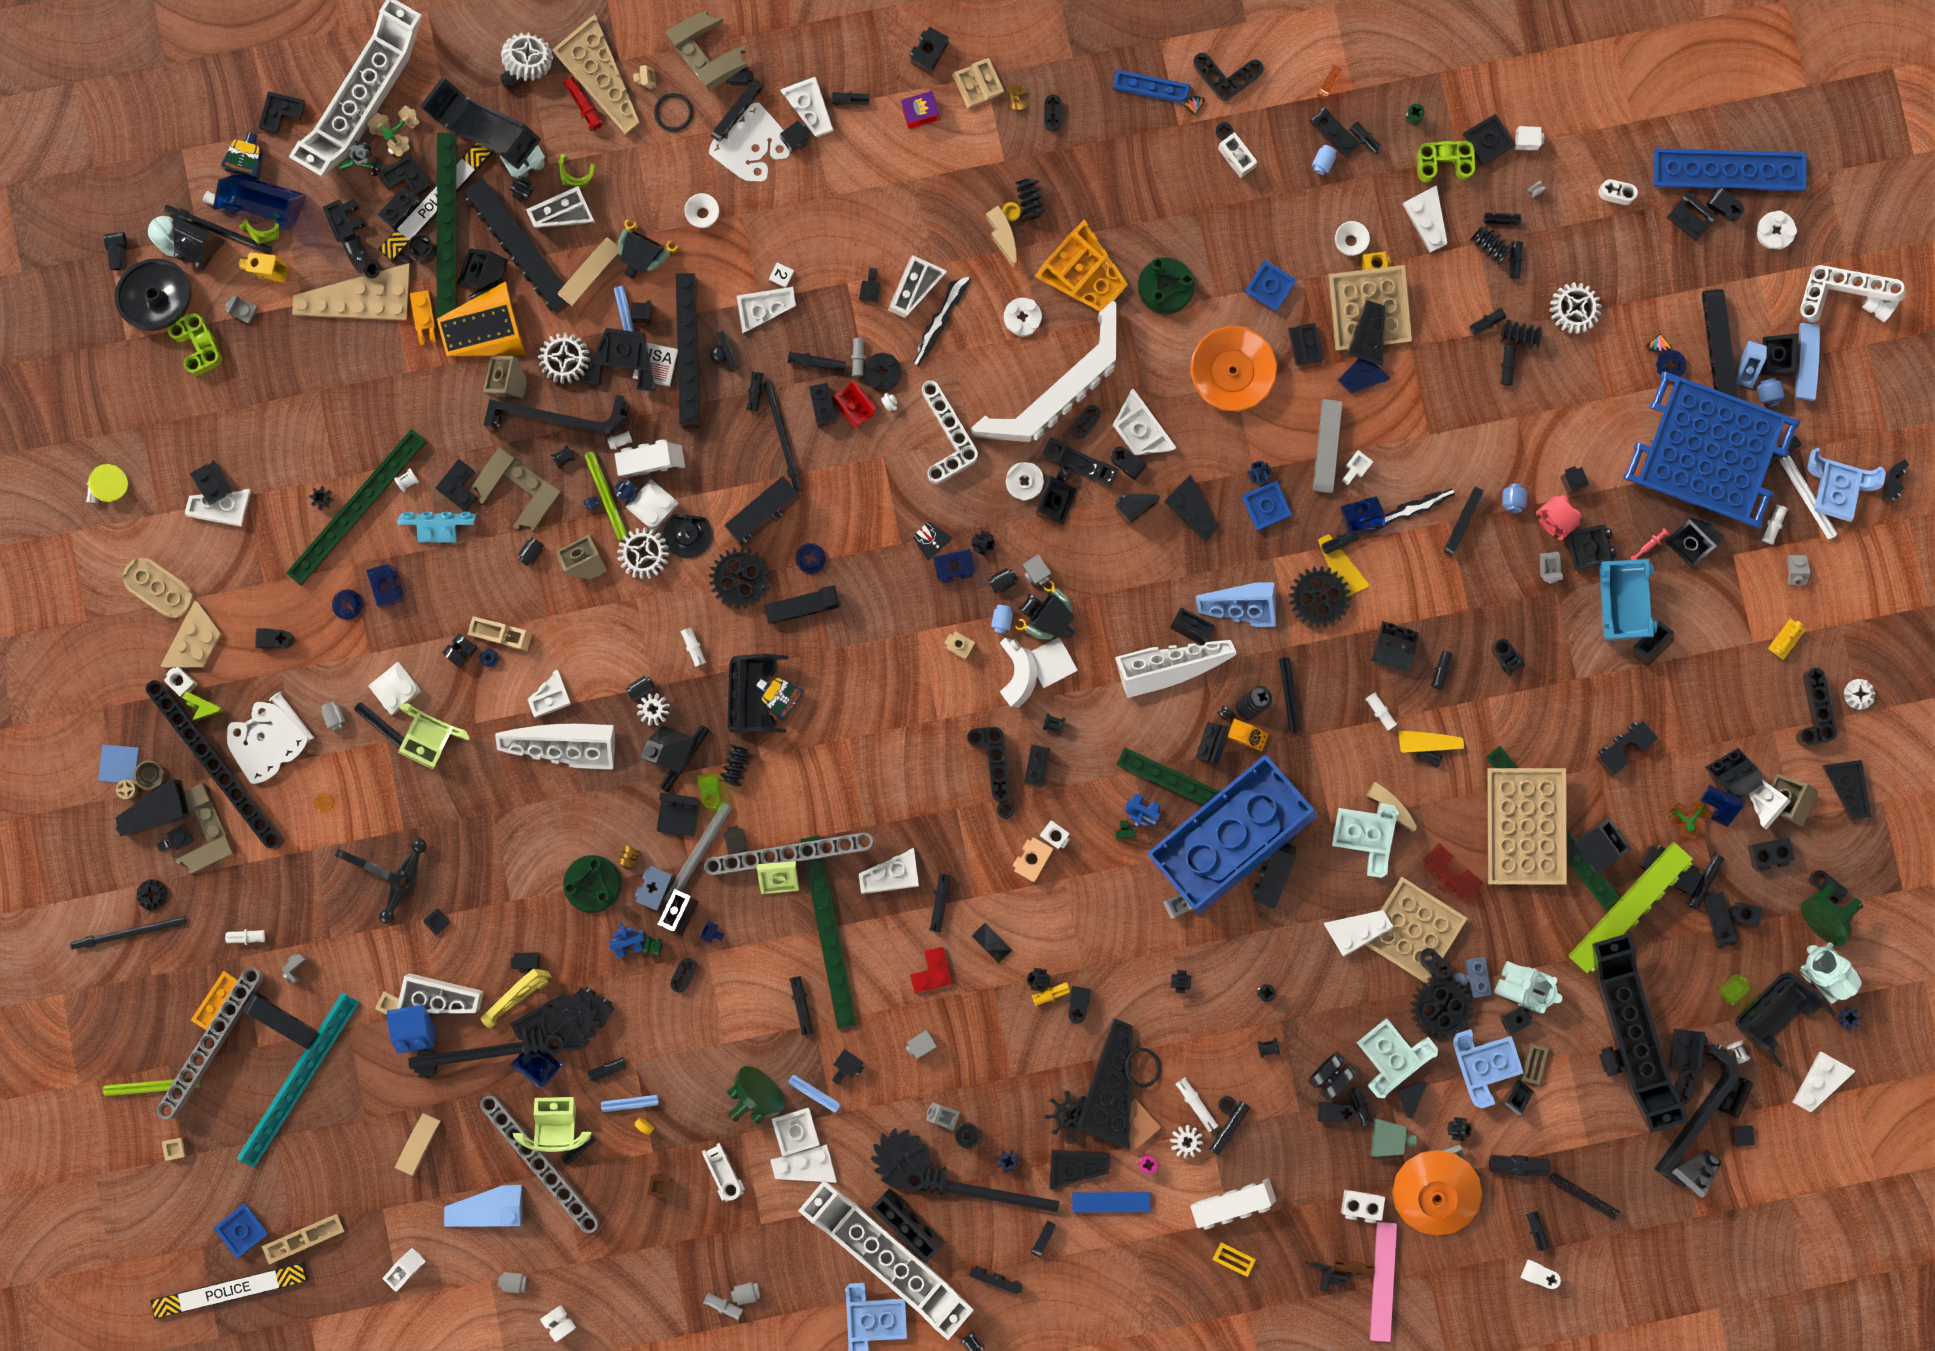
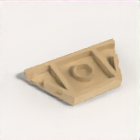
[161,600,222,668]

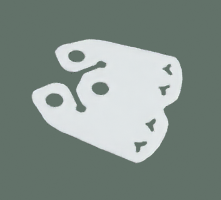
[709,103,790,182]
[227,702,308,784]

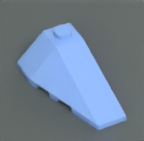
[1196,582,1276,627]
[444,1185,523,1227]

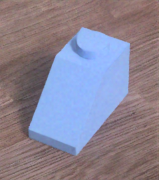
[1736,341,1767,388]

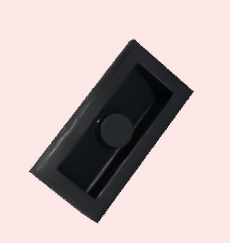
[1170,608,1214,645]
[1717,1077,1753,1119]

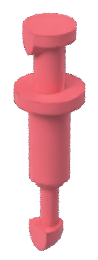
[1631,528,1670,560]

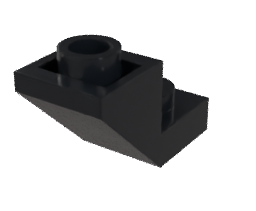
[1882,459,1909,503]

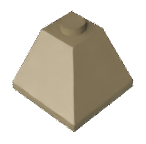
[483,356,527,399]
[555,534,607,580]

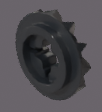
[136,879,168,910]

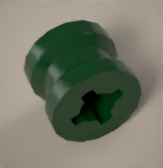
[643,936,663,958]

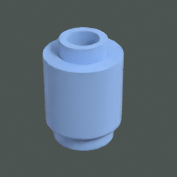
[1312,145,1337,175]
[991,605,1013,634]

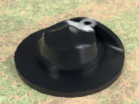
[664,514,711,558]

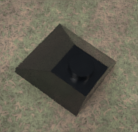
[457,248,508,288]
[1114,494,1160,526]
[1665,518,1725,568]
[640,726,696,774]

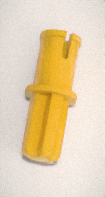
[1032,983,1071,1006]

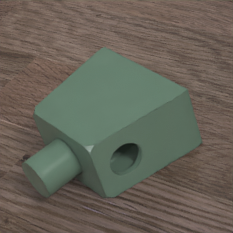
[1370,1118,1417,1157]

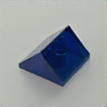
[510,1051,562,1090]

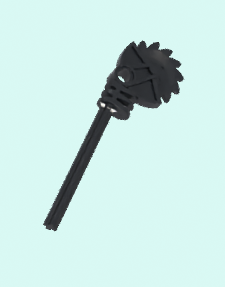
[408,992,600,1069]
[871,1128,1060,1212]

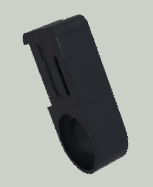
[1809,870,1848,903]

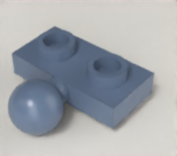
[1453,957,1492,998]

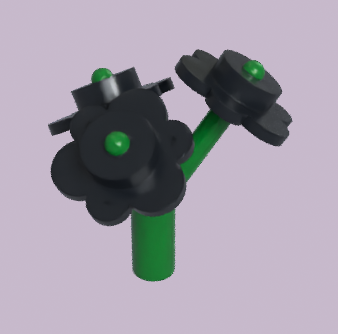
[339,140,382,176]

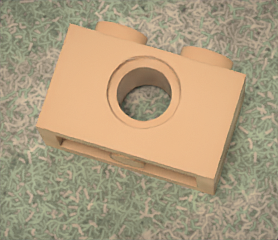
[1013,837,1053,883]

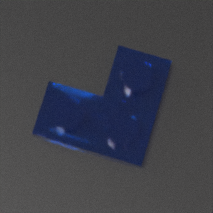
[1700,785,1745,827]

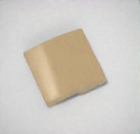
[952,58,1004,109]

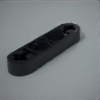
[711,79,764,142]
[1443,486,1484,556]

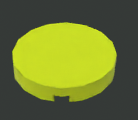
[88,464,128,502]

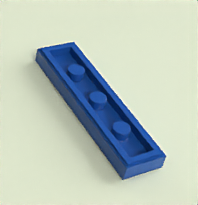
[1113,70,1190,103]
[1072,1192,1150,1212]

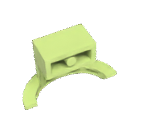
[398,703,470,769]
[513,1097,591,1152]

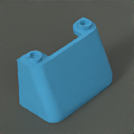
[1600,559,1657,641]

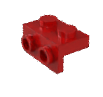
[832,381,877,428]

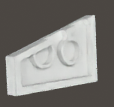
[780,77,834,137]
[1402,185,1447,253]
[737,287,796,333]
[185,489,251,527]
[859,848,919,894]
[1324,910,1394,957]
[1792,1052,1855,1112]
[770,1144,837,1183]

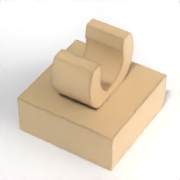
[633,65,656,89]

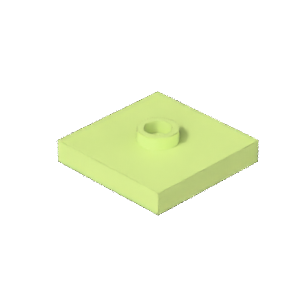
[757,861,799,894]

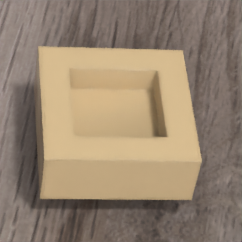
[375,991,399,1015]
[162,1137,186,1161]

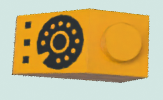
[1227,719,1269,752]

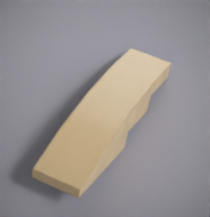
[558,237,619,306]
[262,1214,344,1264]

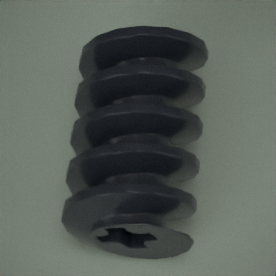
[1015,179,1046,221]
[1469,224,1512,265]
[1500,320,1542,350]
[1236,686,1272,720]
[719,744,752,787]

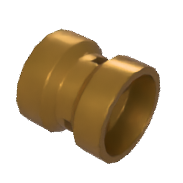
[617,844,641,869]

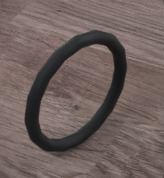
[654,93,693,131]
[1125,1047,1161,1088]

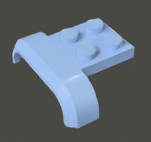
[1807,448,1886,522]
[1453,1029,1523,1109]
[845,1283,907,1351]

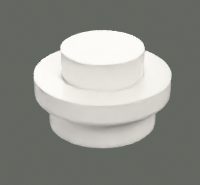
[881,393,898,411]

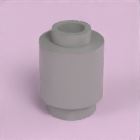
[321,701,346,731]
[498,1272,527,1294]
[731,1282,761,1306]

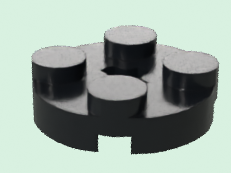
[863,353,901,392]

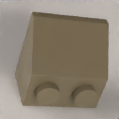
[1771,774,1819,827]

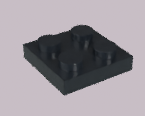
[1463,114,1516,166]

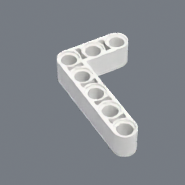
[1800,265,1907,323]
[922,380,978,485]

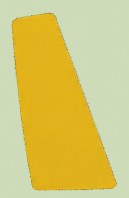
[1318,534,1369,597]
[1398,731,1464,753]

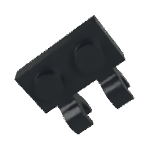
[323,199,367,243]

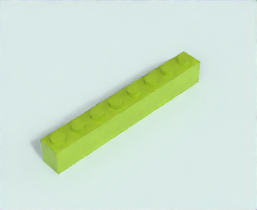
[1568,842,1693,973]

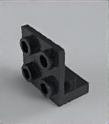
[657,792,700,837]
[1669,1028,1707,1071]

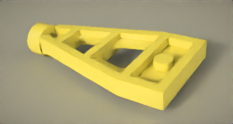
[481,969,552,1029]

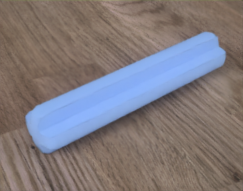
[614,286,635,332]
[788,1075,841,1112]
[601,1095,659,1112]

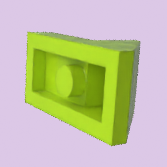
[182,691,224,721]

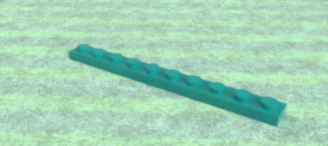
[237,992,360,1168]

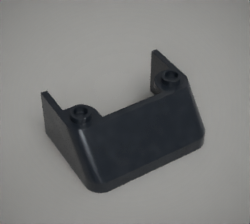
[727,653,788,734]
[1735,972,1835,1068]

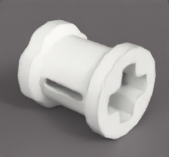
[394,468,419,492]
[1727,1040,1751,1064]

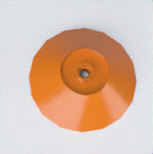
[1190,325,1278,412]
[1392,1150,1482,1236]

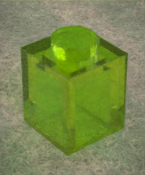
[1717,974,1750,1005]

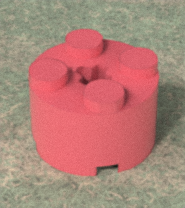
[1536,495,1582,540]

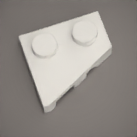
[1748,780,1791,830]

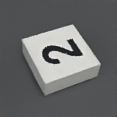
[769,263,794,288]

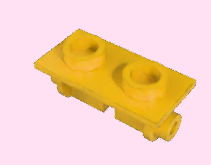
[1768,618,1806,660]

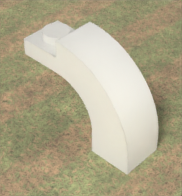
[1000,638,1037,708]

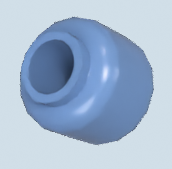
[1757,378,1785,407]
[1502,484,1527,513]

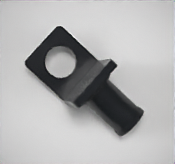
[1305,1261,1347,1292]

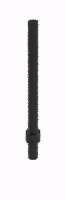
[164,205,272,254]
[764,381,802,491]
[70,916,186,950]

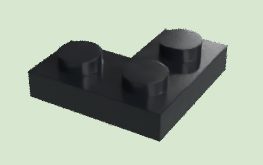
[259,91,306,134]
[379,154,431,197]
[435,459,477,512]

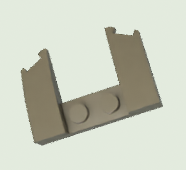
[665,11,747,92]
[472,447,562,532]
[175,783,235,874]

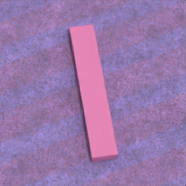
[1370,1222,1397,1342]

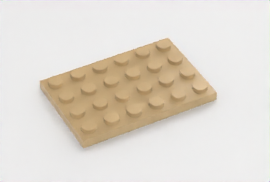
[1487,768,1567,884]

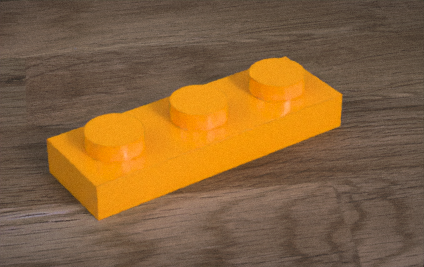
[191,971,238,1030]

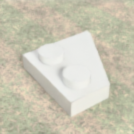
[528,670,571,719]

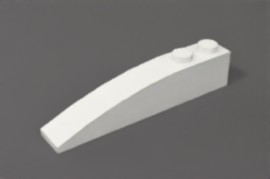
[1115,640,1236,698]
[495,724,615,769]

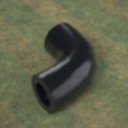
[342,235,381,279]

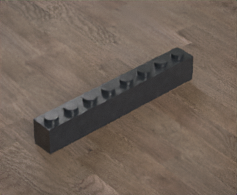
[464,178,570,314]
[676,273,700,428]

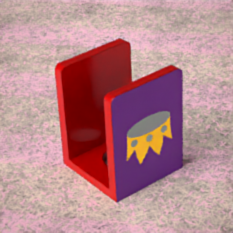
[901,90,940,129]

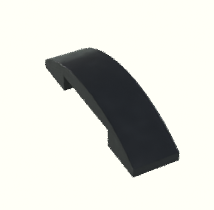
[1042,437,1119,487]

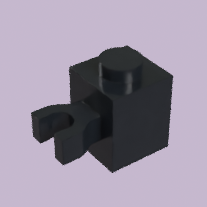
[832,1049,864,1085]

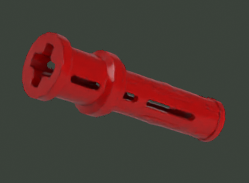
[563,76,604,131]

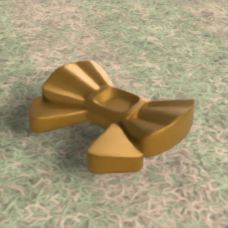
[1007,84,1029,111]

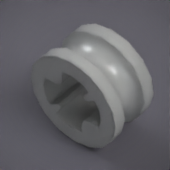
[1527,180,1546,198]

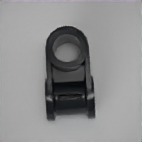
[1706,188,1744,222]
[1110,447,1147,480]
[255,628,294,649]
[1491,639,1525,676]
[1068,985,1091,1024]
[1317,1101,1355,1122]

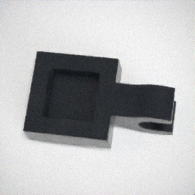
[859,268,881,303]
[156,824,194,852]

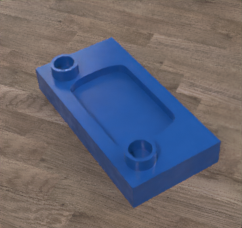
[1147,754,1318,916]

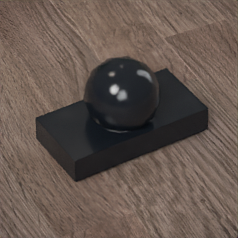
[710,331,739,371]

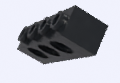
[871,1188,946,1263]

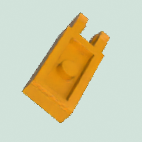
[410,290,437,345]

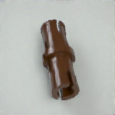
[1334,1260,1375,1277]

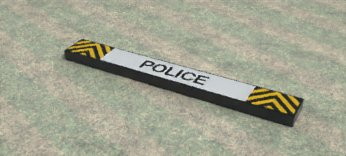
[378,144,493,263]
[150,1262,308,1319]

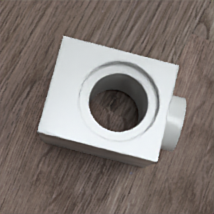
[1515,126,1544,150]
[164,667,198,697]
[1039,820,1070,850]

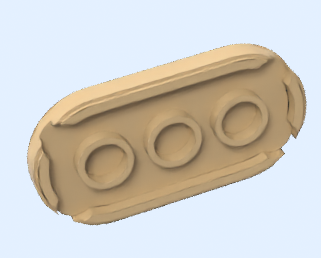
[123,558,193,618]

